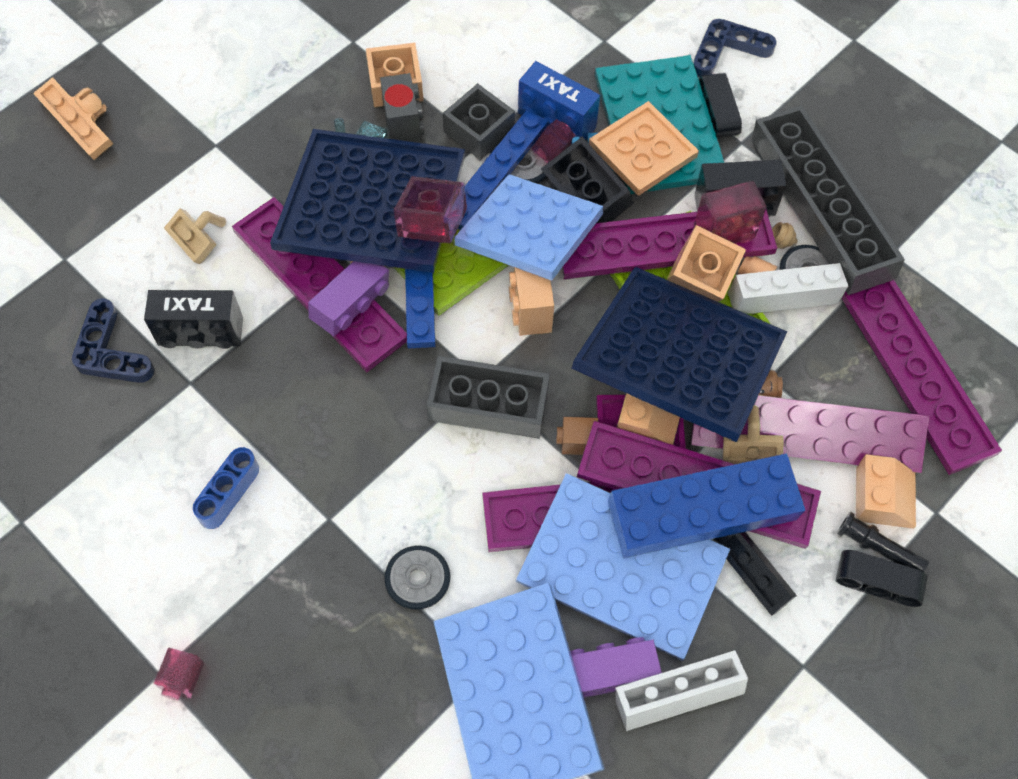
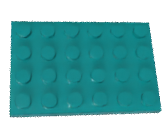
[595,55,725,194]

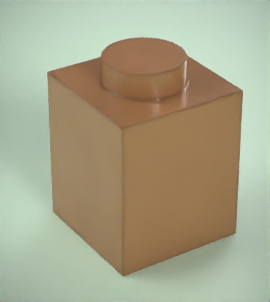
[556,417,598,455]

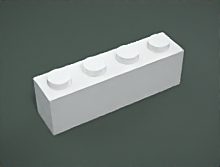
[728,263,848,314]
[616,651,748,731]

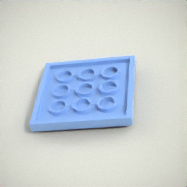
[455,174,603,281]

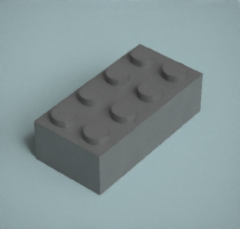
[426,356,550,439]

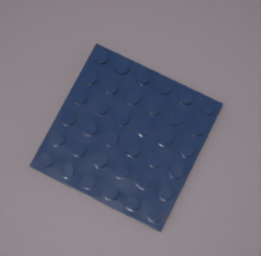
[270,129,465,273]
[571,267,788,442]

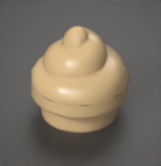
[772,222,798,249]

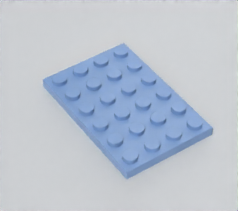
[516,473,730,661]
[434,583,604,779]

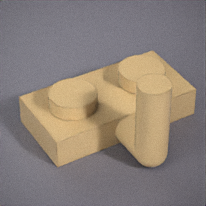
[164,208,226,264]
[723,405,784,464]

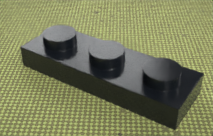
[716,532,797,616]

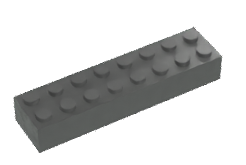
[751,105,905,295]

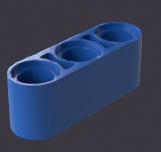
[192,447,259,529]

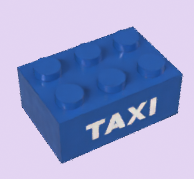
[518,60,600,143]

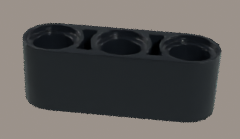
[698,73,742,138]
[835,550,928,607]

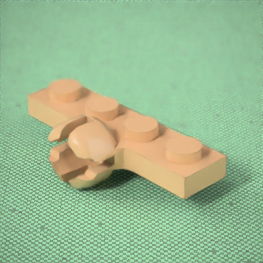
[33,77,113,160]

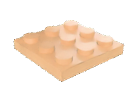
[589,101,699,196]

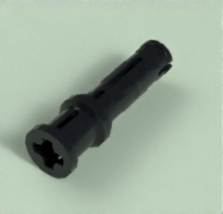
[837,511,929,572]

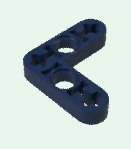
[693,18,777,78]
[72,298,155,383]

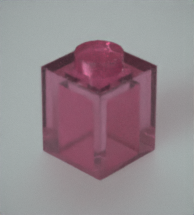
[531,119,576,163]
[153,647,204,701]

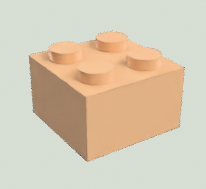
[366,43,423,107]
[509,267,554,336]

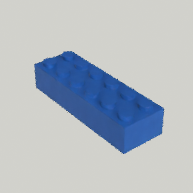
[608,453,806,558]

